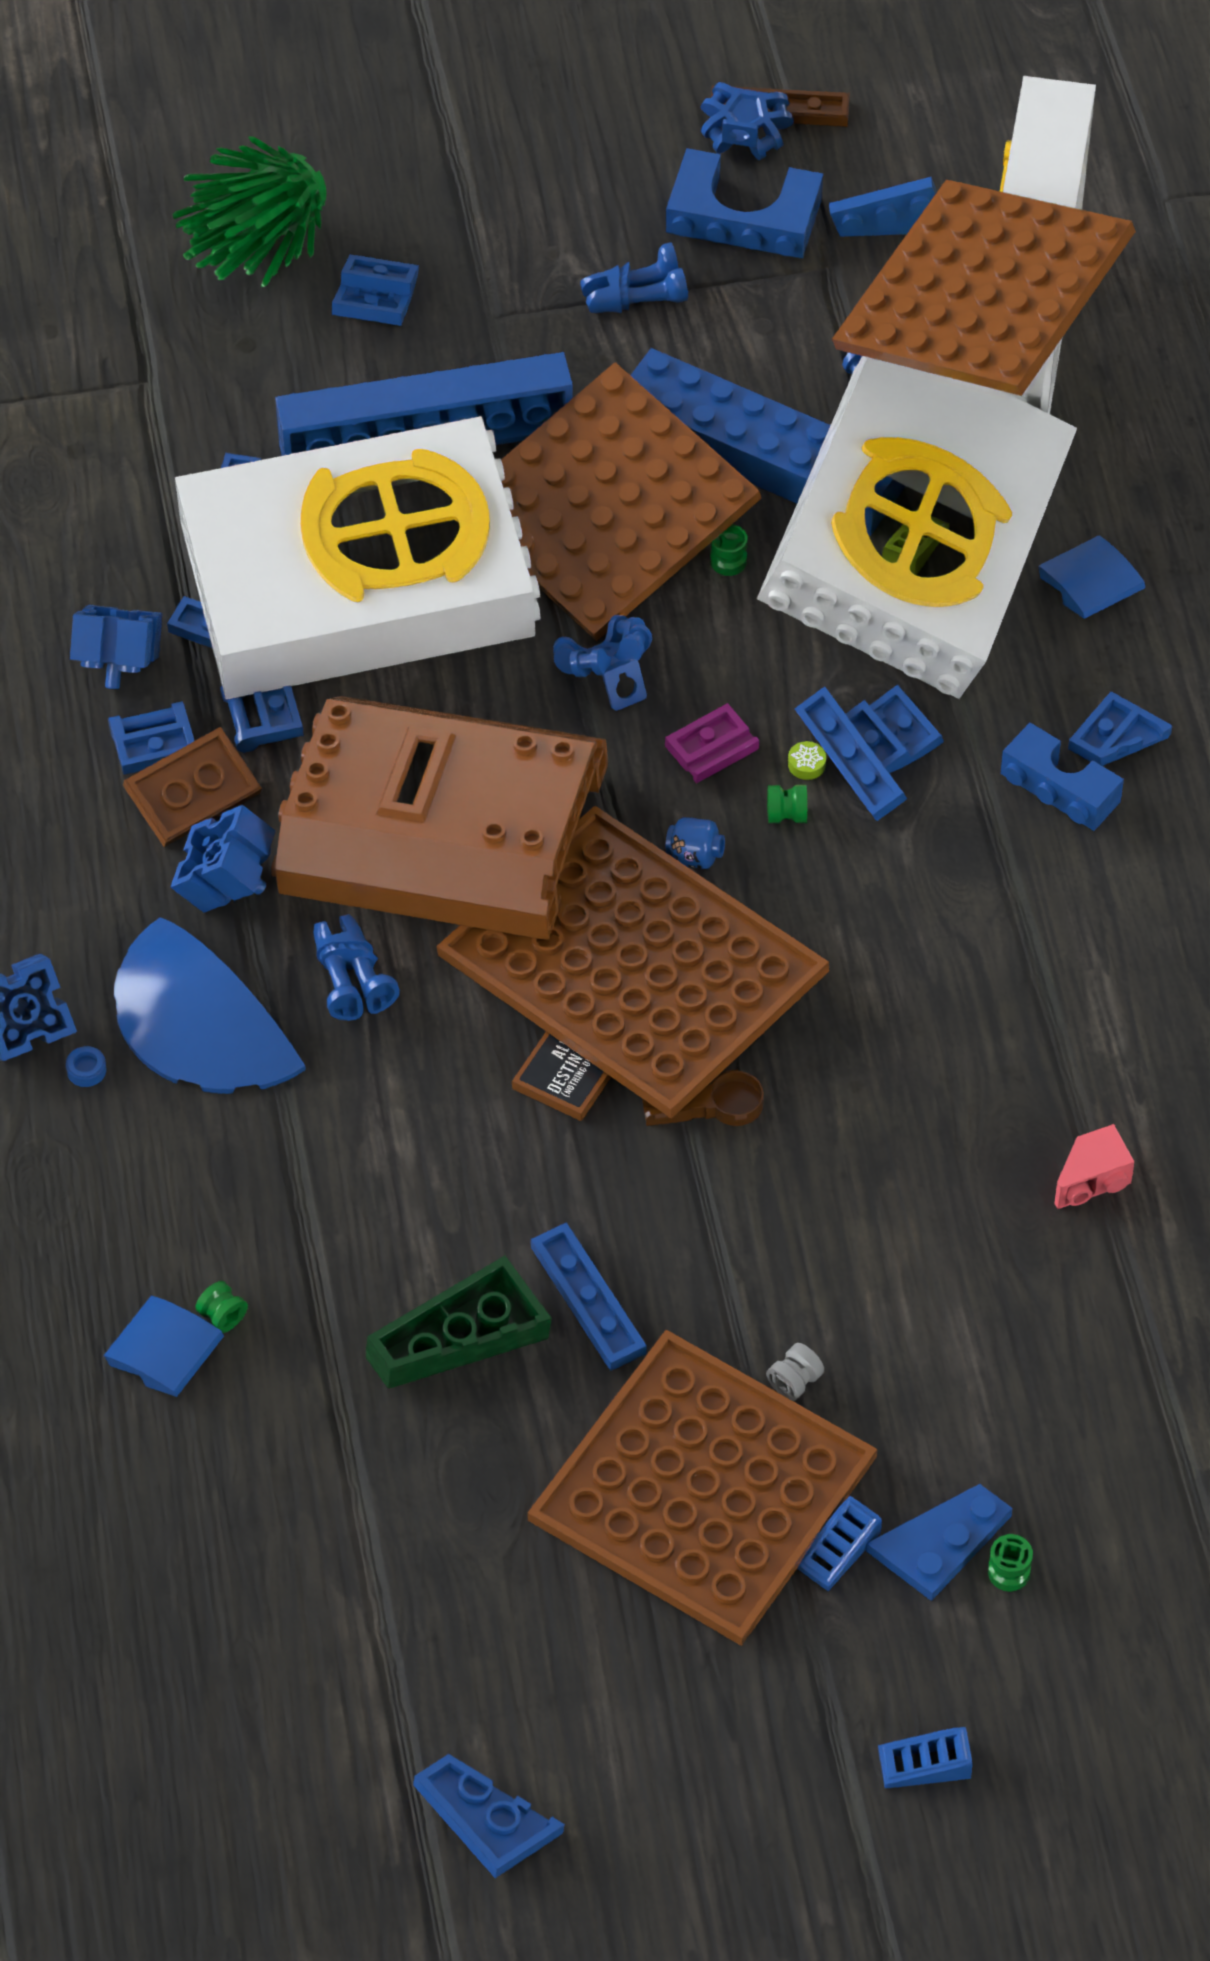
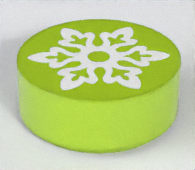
[788,741,826,780]

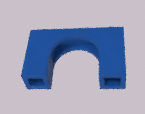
[666,148,823,259]

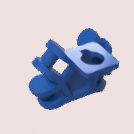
[700,82,794,160]
[553,615,652,711]

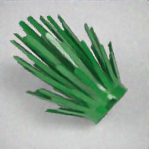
[173,136,327,287]

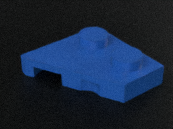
[1068,691,1172,766]

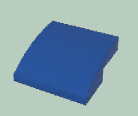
[332,254,419,326]
[1038,536,1145,619]
[846,685,944,773]
[104,1295,224,1397]

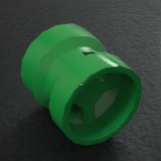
[710,524,748,576]
[767,785,807,824]
[988,1534,1033,1592]

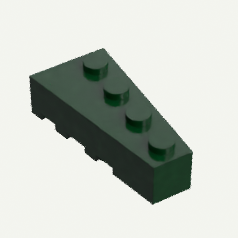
[365,1255,552,1389]

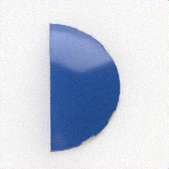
[114,917,306,1094]

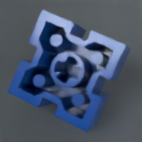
[70,605,163,689]
[171,805,276,913]
[0,954,77,1061]

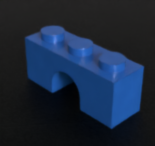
[1001,722,1124,831]

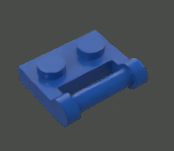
[220,685,304,753]
[108,701,195,775]

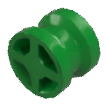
[196,1281,248,1333]

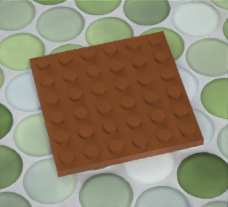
[832,179,1136,396]
[452,362,762,642]
[528,1330,877,1646]

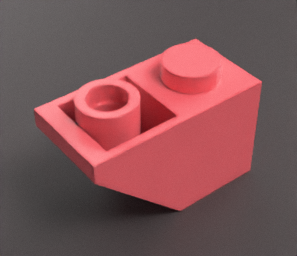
[1055,1124,1135,1209]

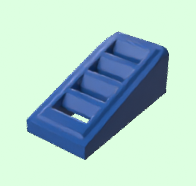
[797,1496,882,1591]
[878,1727,972,1788]

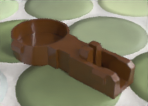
[642,1069,764,1126]

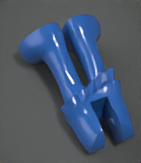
[580,242,688,313]
[313,914,400,1021]

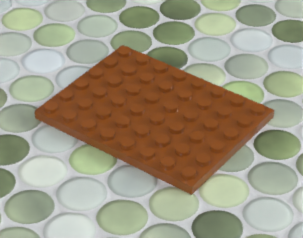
[437,806,829,1119]

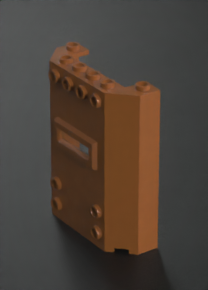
[271,696,608,940]

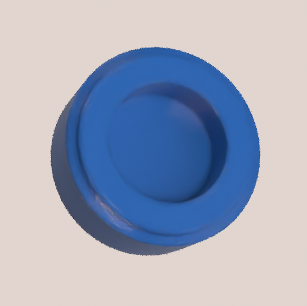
[66,1046,107,1087]

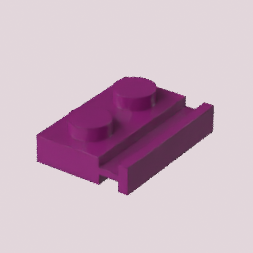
[665,703,759,784]

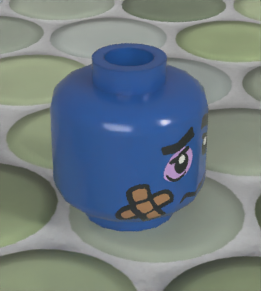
[665,817,725,869]

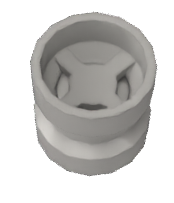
[766,1343,824,1401]

